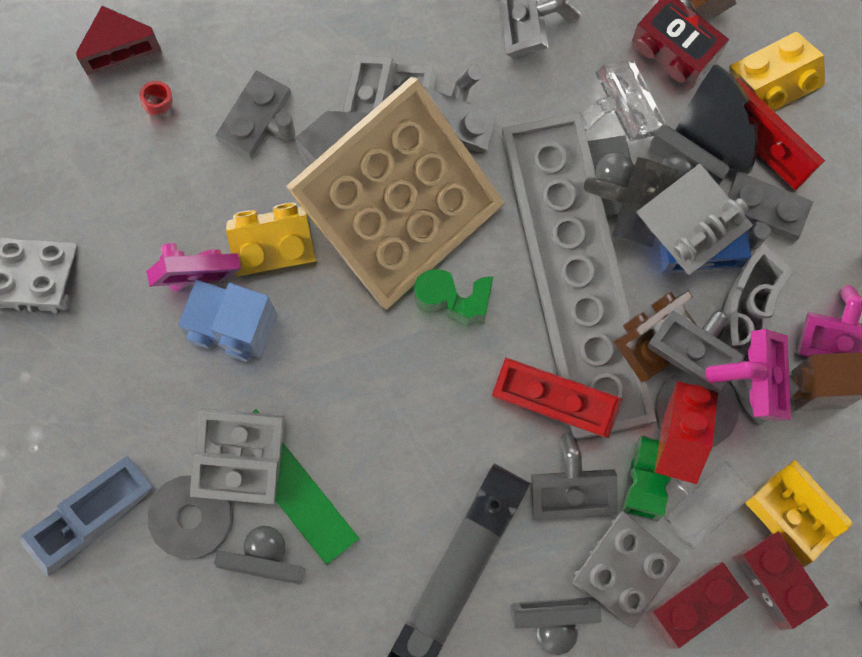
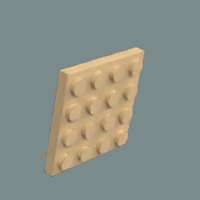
[286,77,505,310]

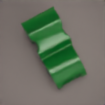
[414,269,493,326]
[621,435,671,522]

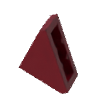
[76,6,161,75]

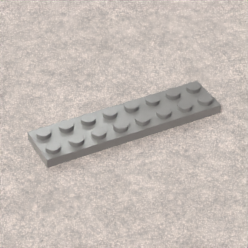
[502,112,657,440]

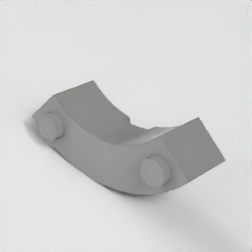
[721,243,800,425]

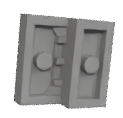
[343,55,438,113]
[190,408,285,504]

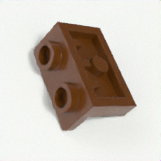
[613,290,697,383]

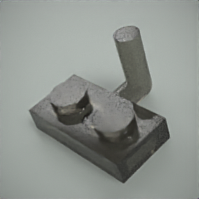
[584,157,678,247]

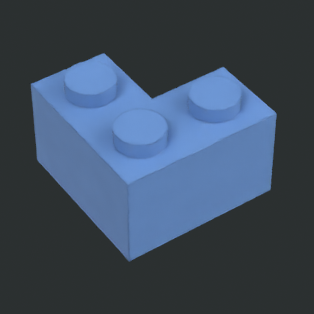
[178,280,278,362]

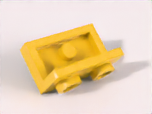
[729,31,825,111]
[226,203,316,277]
[745,460,853,568]

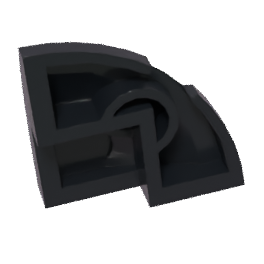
[675,65,758,174]

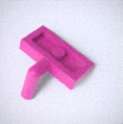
[146,243,241,292]
[797,285,862,357]
[706,329,791,422]

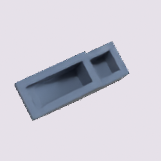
[21,456,153,577]

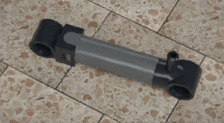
[387,463,531,657]

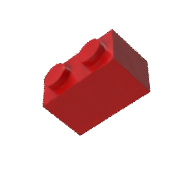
[655,381,718,485]

